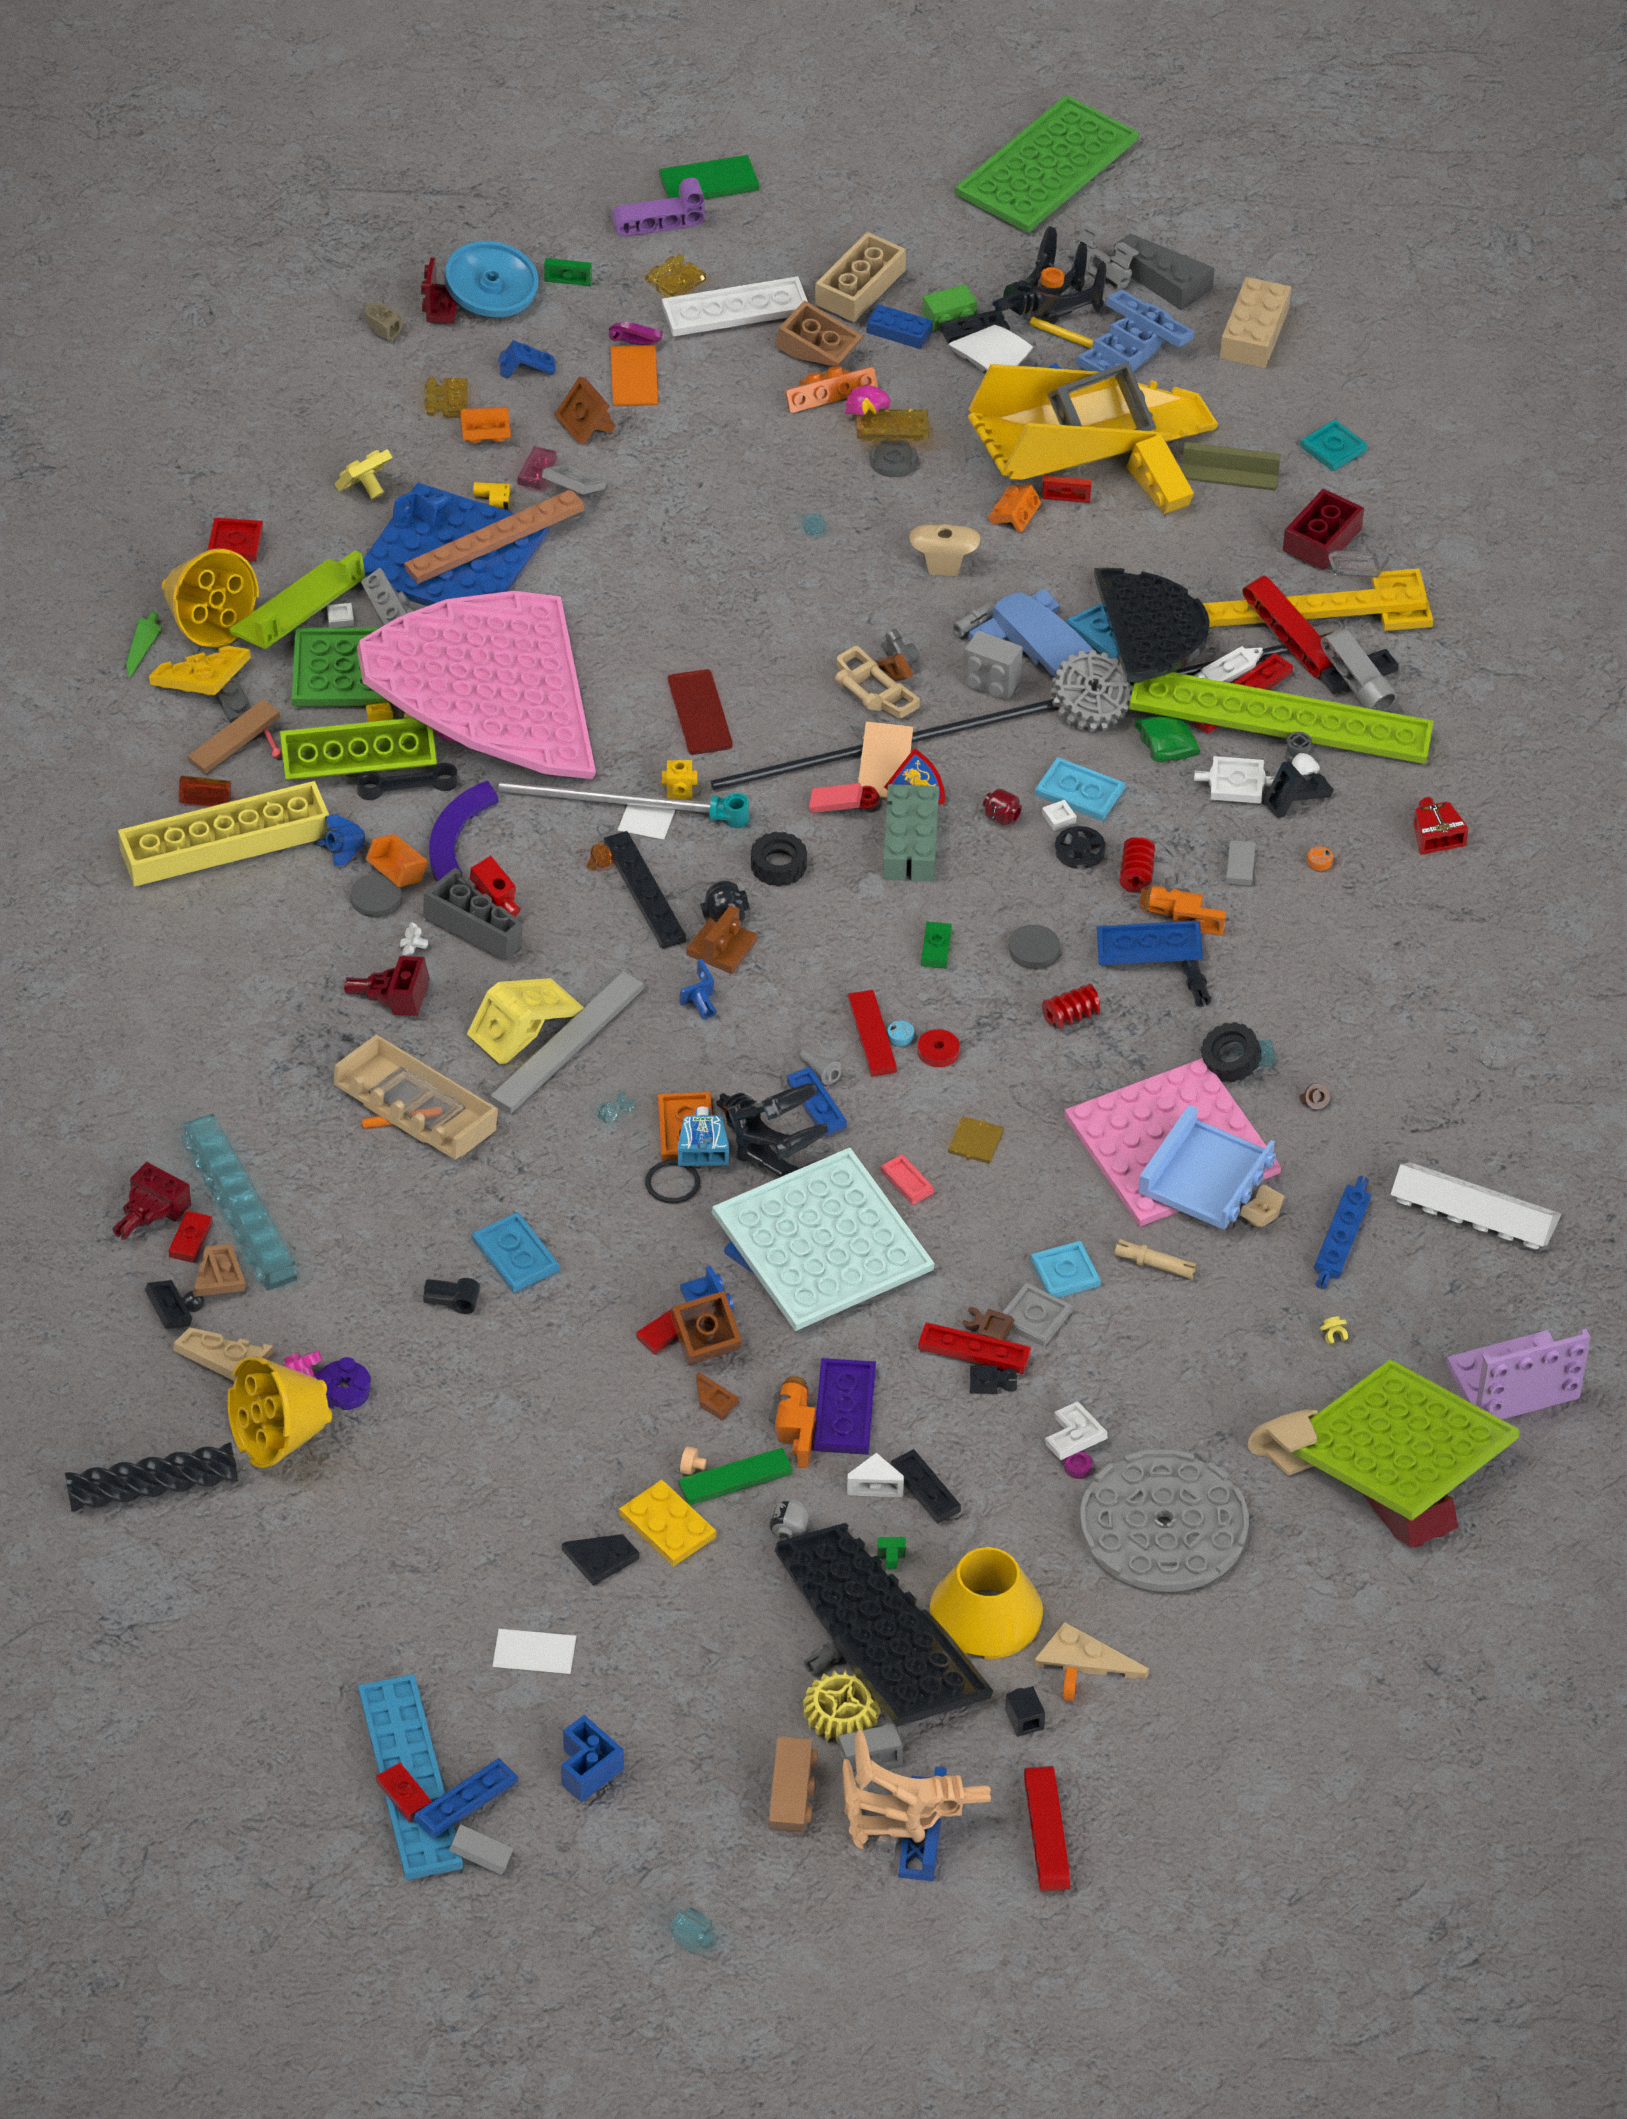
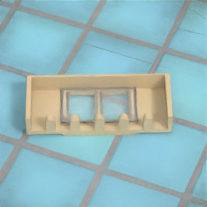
[333,1034,498,1160]

